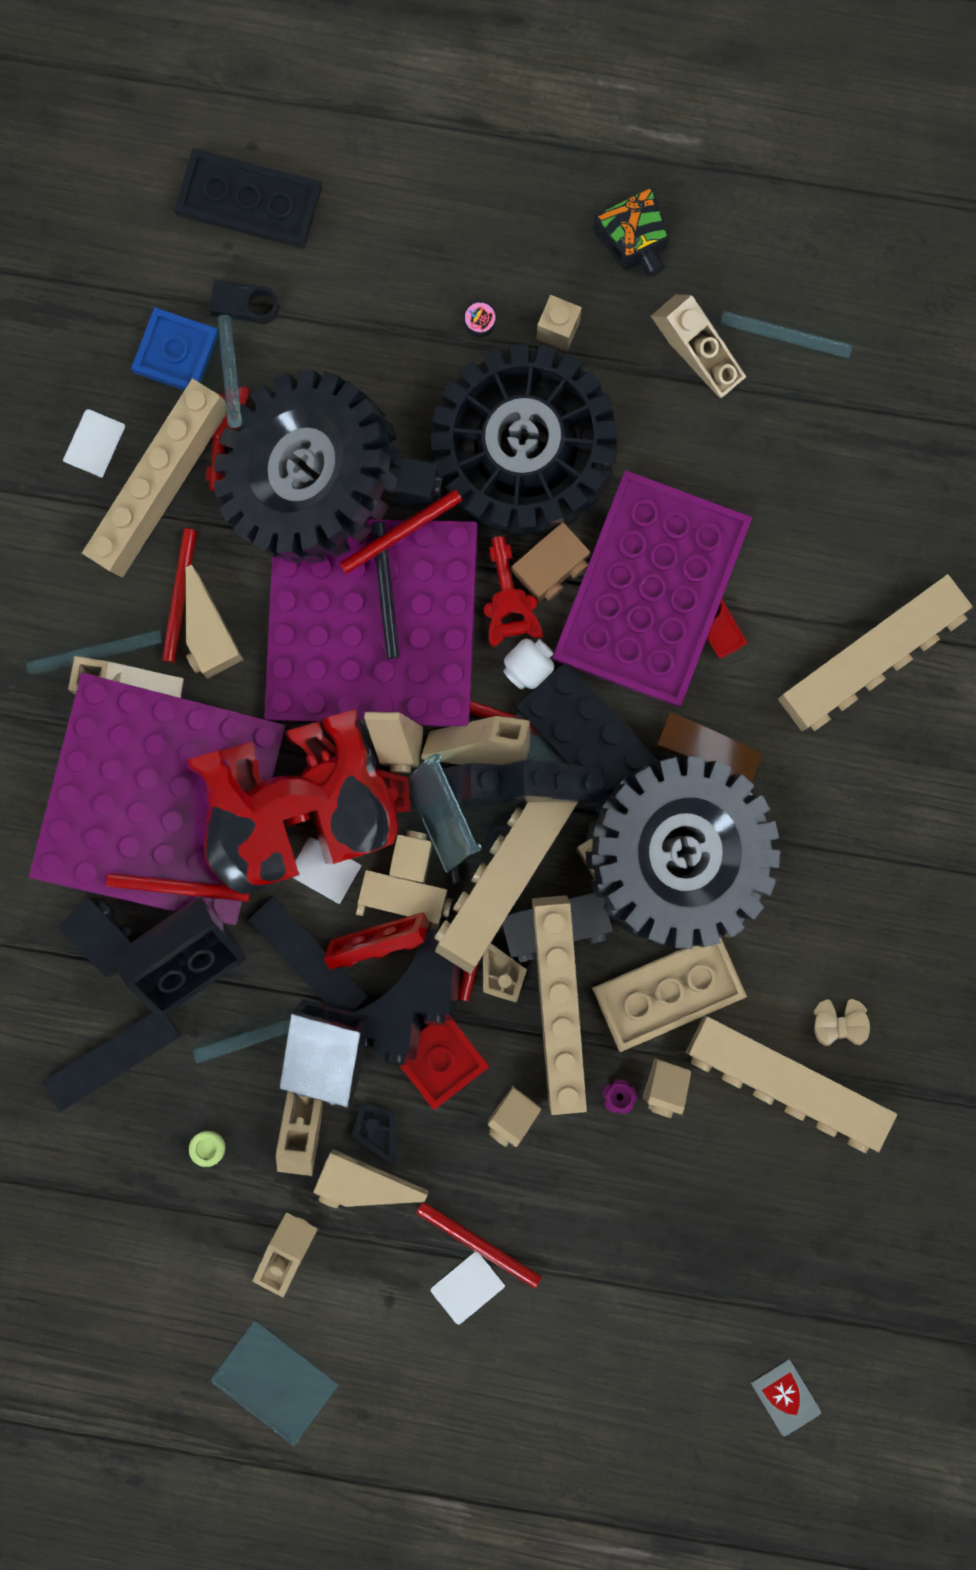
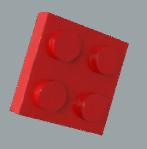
[399,1021,489,1110]

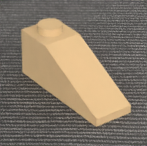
[186,565,244,679]
[365,712,423,773]
[276,1091,324,1176]
[313,1149,429,1208]

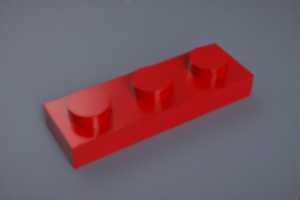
[324,912,429,970]

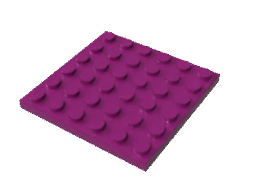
[264,519,478,727]
[28,672,285,925]

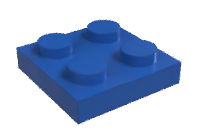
[131,307,219,390]

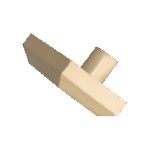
[483,943,527,1003]

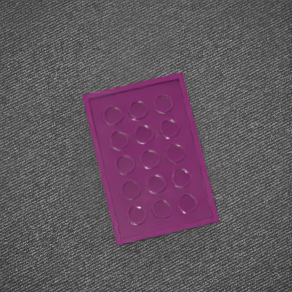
[552,470,753,708]

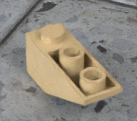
[651,295,746,398]
[68,656,184,698]
[422,716,530,765]

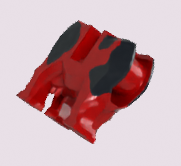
[186,708,398,895]

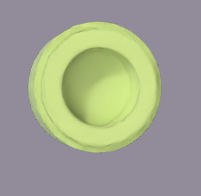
[189,1130,226,1167]

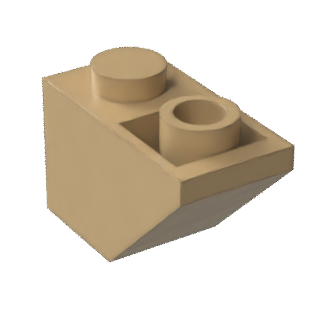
[642,1058,691,1118]
[488,1086,541,1147]

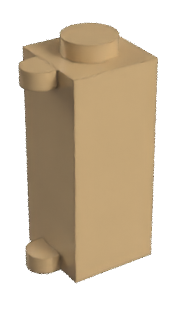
[356,870,453,930]

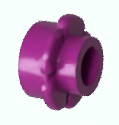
[603,1079,637,1114]

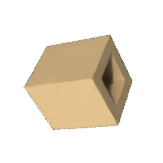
[537,295,582,351]
[389,830,433,884]

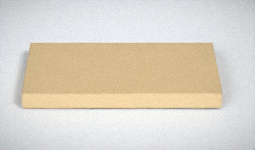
[592,938,747,1052]

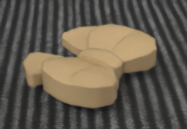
[814,999,870,1046]

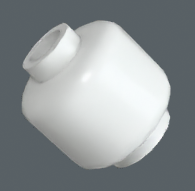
[503,639,554,690]

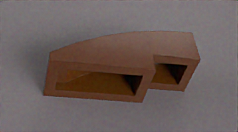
[655,712,762,783]

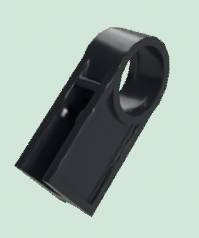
[208,279,279,324]

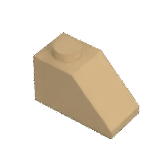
[252,1212,318,1297]

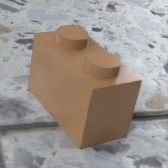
[511,522,590,603]

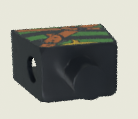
[593,188,669,278]

